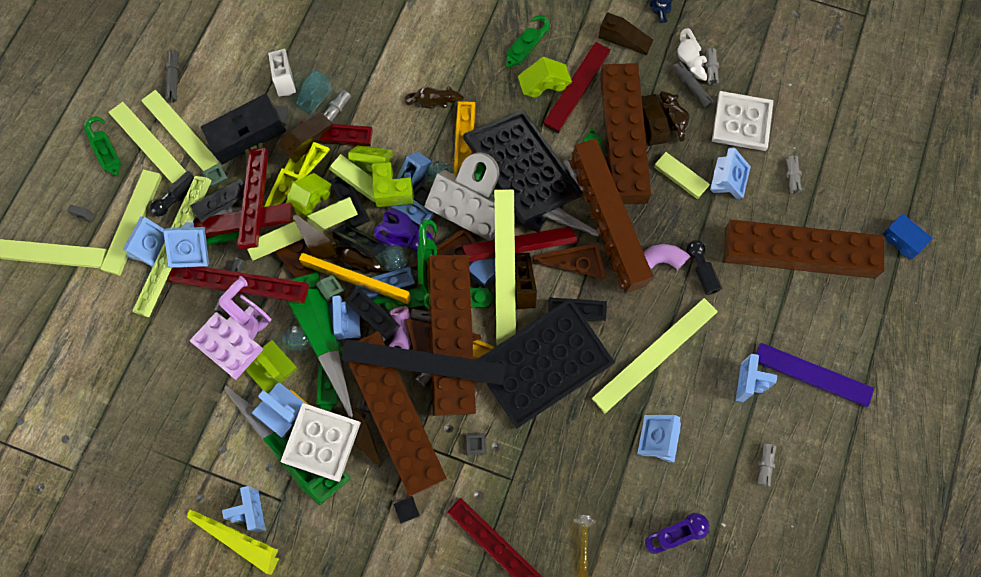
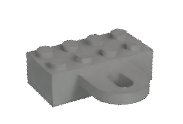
[424,153,499,241]

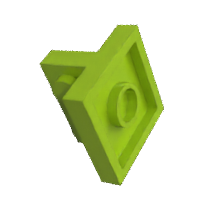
[348,145,393,177]
[245,340,298,394]

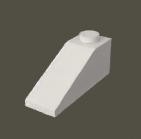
[268,49,296,97]

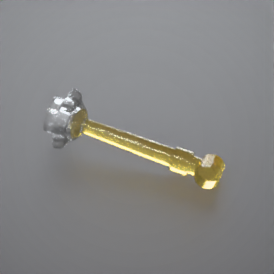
[575,515,596,577]

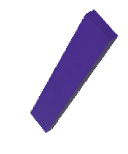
[756,343,874,407]

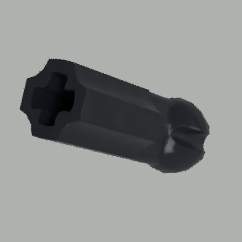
[149,171,195,217]
[686,240,723,295]

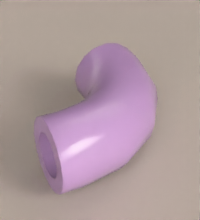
[643,244,691,270]
[389,306,411,349]

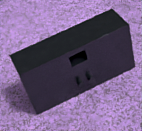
[201,93,286,165]

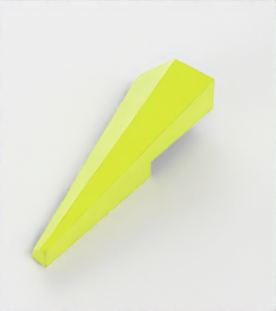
[264,142,330,207]
[187,510,279,575]

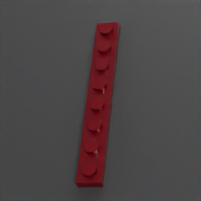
[166,266,310,304]

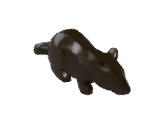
[405,86,464,109]
[660,91,690,142]
[329,247,387,274]

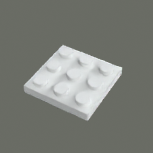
[712,91,774,151]
[281,403,361,482]

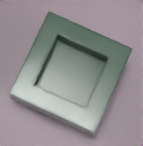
[203,163,228,188]
[316,275,344,300]

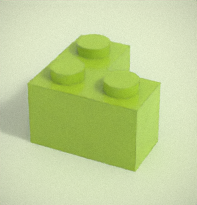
[518,57,572,98]
[372,162,414,207]
[286,173,331,221]

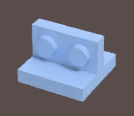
[710,148,751,199]
[123,216,165,267]
[163,222,209,267]
[328,296,361,341]
[735,354,777,402]
[252,382,306,439]
[637,415,681,462]
[222,486,266,533]

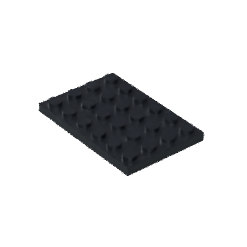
[463,110,584,224]
[477,298,615,429]

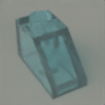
[296,69,332,115]

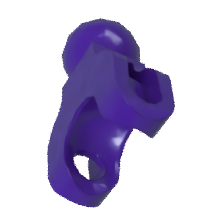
[374,208,434,253]
[645,513,710,554]

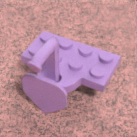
[190,276,272,380]

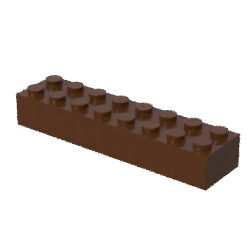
[600,63,651,204]
[570,138,653,294]
[724,219,884,279]
[427,255,476,416]
[342,331,447,497]

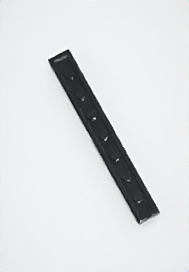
[341,340,506,385]

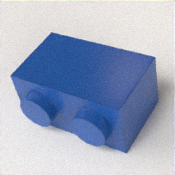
[882,213,933,260]

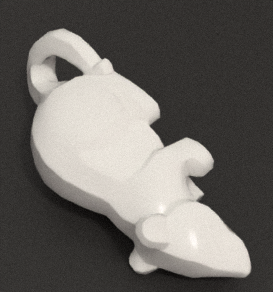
[677,28,707,81]

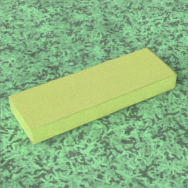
[654,152,710,200]
[329,154,375,202]

